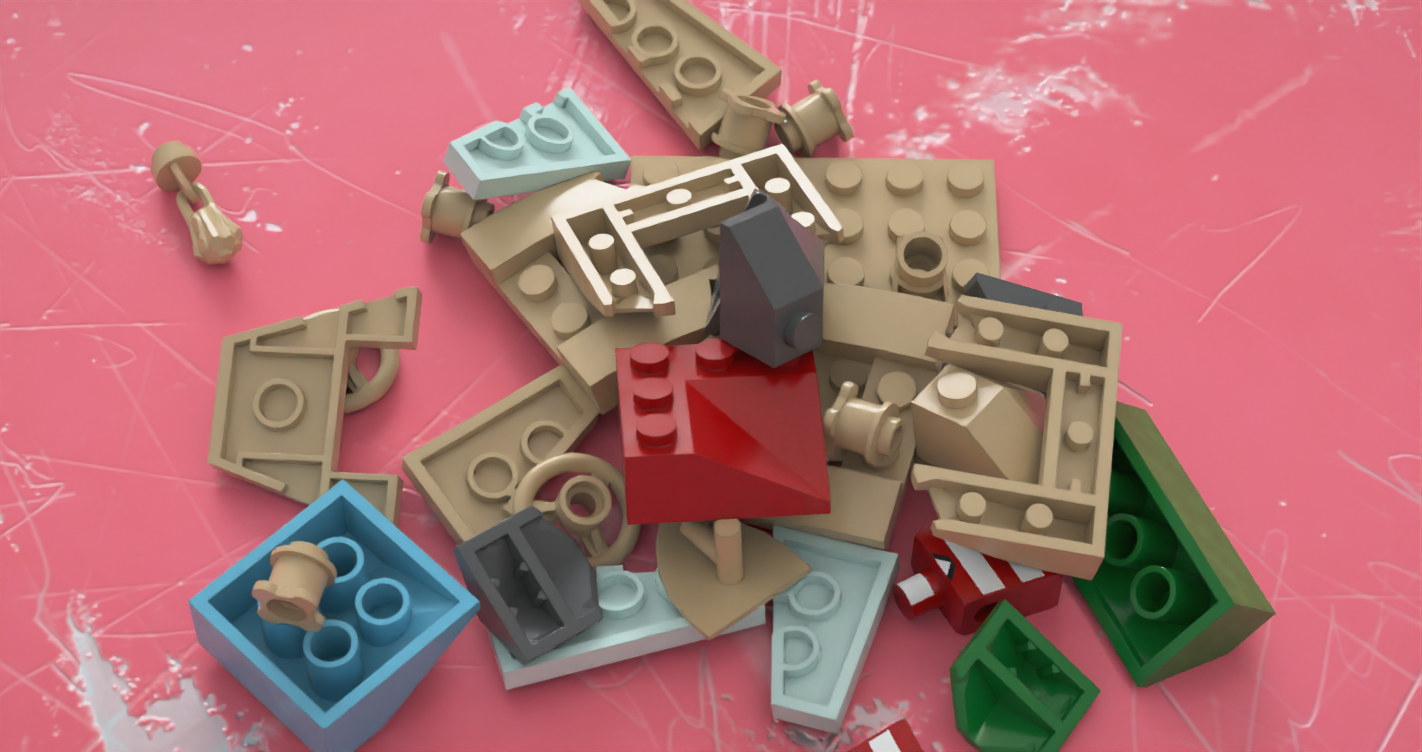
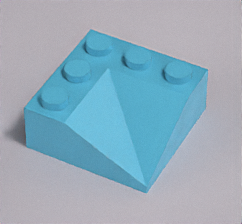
[188,479,480,752]

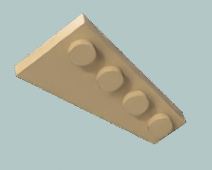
[577,0,782,151]

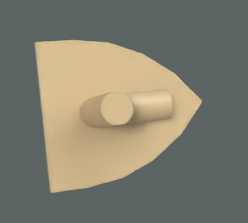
[655,519,812,641]

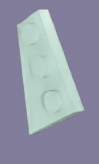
[443,87,632,200]
[771,525,900,734]

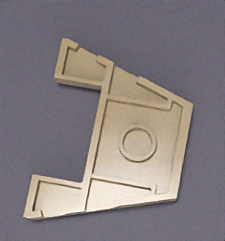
[207,287,423,528]

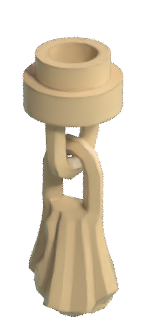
[150,141,243,265]

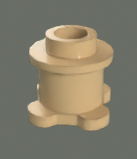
[774,79,854,158]
[710,89,786,160]
[420,170,495,247]
[822,381,905,466]
[251,541,337,632]

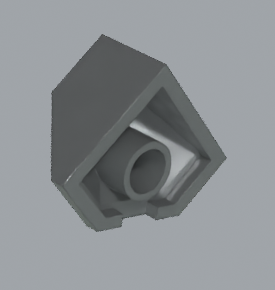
[720,201,825,368]

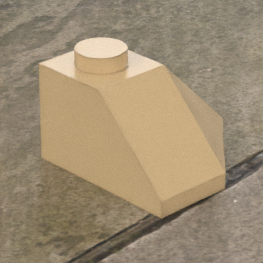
[911,364,1046,485]

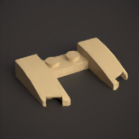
[551,144,844,317]
[460,171,719,415]
[738,283,955,551]
[911,295,1123,580]

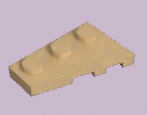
[402,363,600,545]

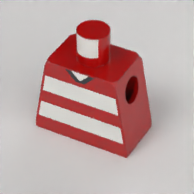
[892,517,1064,636]

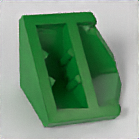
[949,599,1101,752]

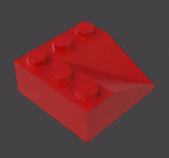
[615,339,831,525]

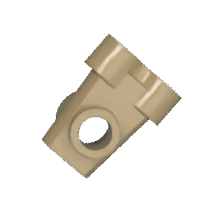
[891,231,958,333]

